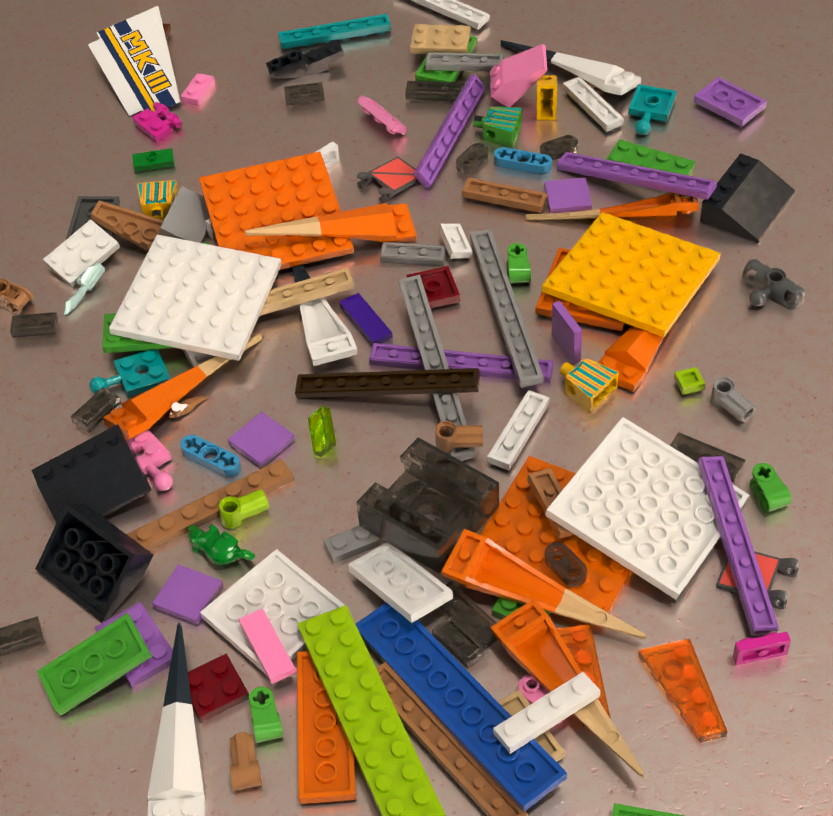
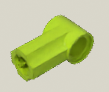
[219,489,269,529]

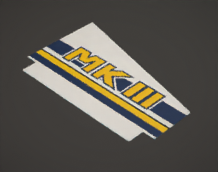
[88,6,180,116]

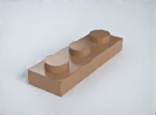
[527,468,575,539]

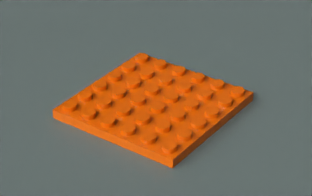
[199,151,354,270]
[480,456,632,614]

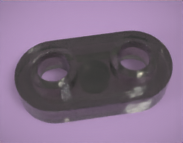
[540,135,578,161]
[456,143,489,174]
[545,542,587,587]

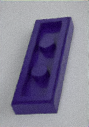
[339,292,393,346]

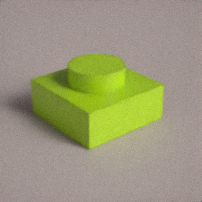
[674,367,705,395]

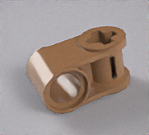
[0,278,34,315]

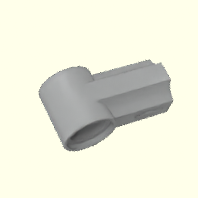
[710,377,756,422]

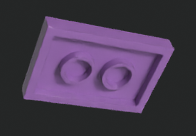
[693,77,767,126]
[95,602,173,688]

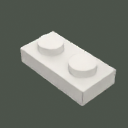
[438,224,473,259]

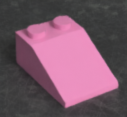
[490,44,547,107]

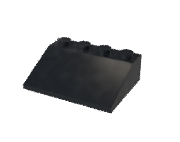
[700,153,795,243]
[32,424,152,523]
[35,503,154,622]

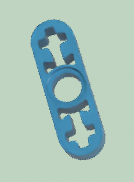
[494,147,552,174]
[180,435,241,478]

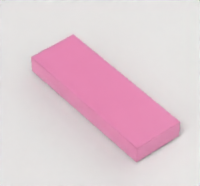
[239,608,296,684]

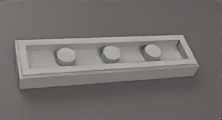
[426,53,504,72]

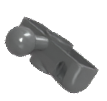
[742,259,805,309]

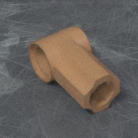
[435,421,483,452]
[229,732,262,791]

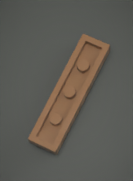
[461,177,548,213]

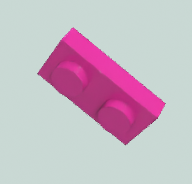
[733,632,791,665]

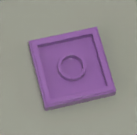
[544,177,592,213]
[551,301,582,365]
[228,411,295,468]
[152,564,223,625]

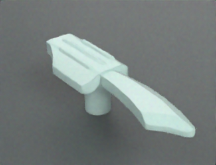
[64,262,105,315]

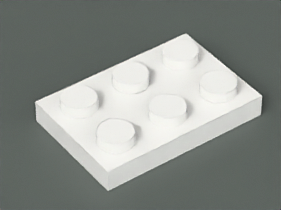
[43,219,120,288]

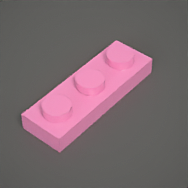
[357,95,408,135]

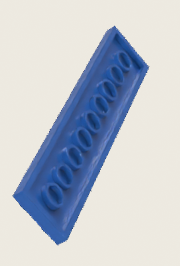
[356,602,567,812]

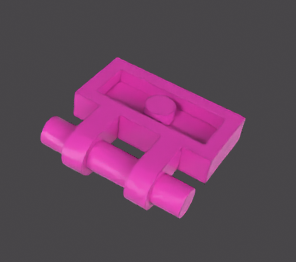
[132,102,182,142]

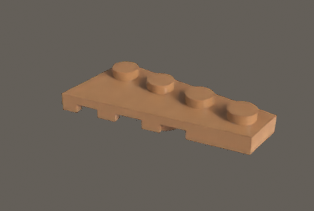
[91,200,165,251]

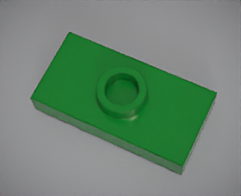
[132,148,175,172]

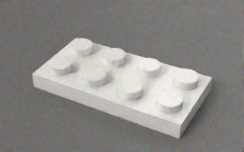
[348,541,453,623]

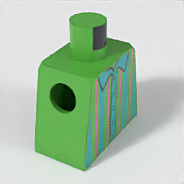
[473,107,522,148]

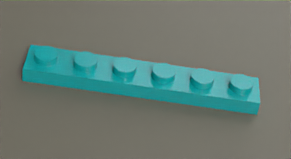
[278,14,391,49]

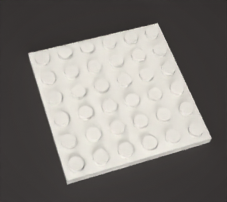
[109,235,281,361]
[545,417,749,600]

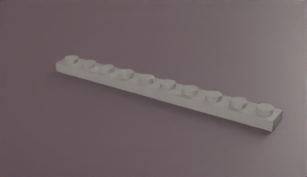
[470,229,544,387]
[398,275,476,463]

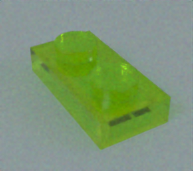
[308,405,336,457]

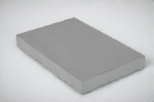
[158,186,210,243]

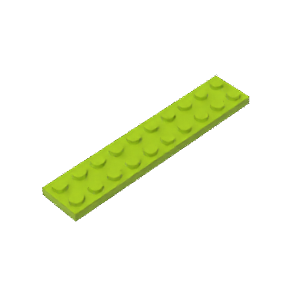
[297,605,446,816]

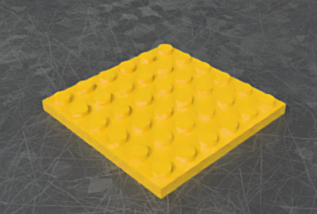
[542,212,721,337]

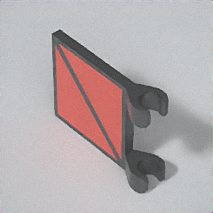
[357,156,419,203]
[716,551,799,609]

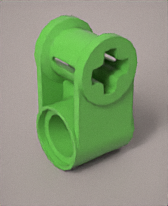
[507,243,531,284]
[749,463,792,513]
[249,687,283,743]

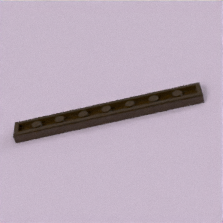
[295,368,480,398]

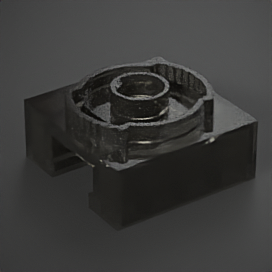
[356,437,499,574]

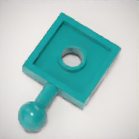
[628,84,677,135]
[89,349,171,397]

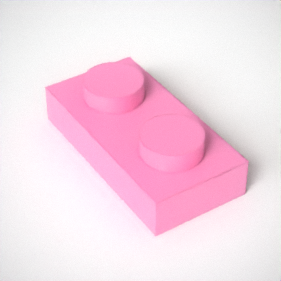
[181,73,215,106]

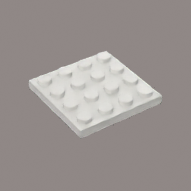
[200,549,344,674]

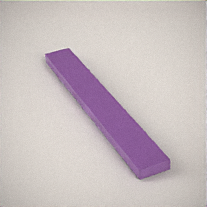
[413,73,486,189]
[556,152,717,200]
[369,343,553,383]
[698,456,779,635]

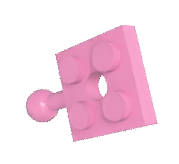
[128,430,173,491]

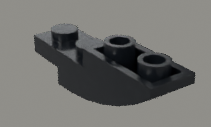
[266,40,345,78]

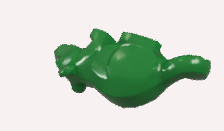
[188,524,256,565]

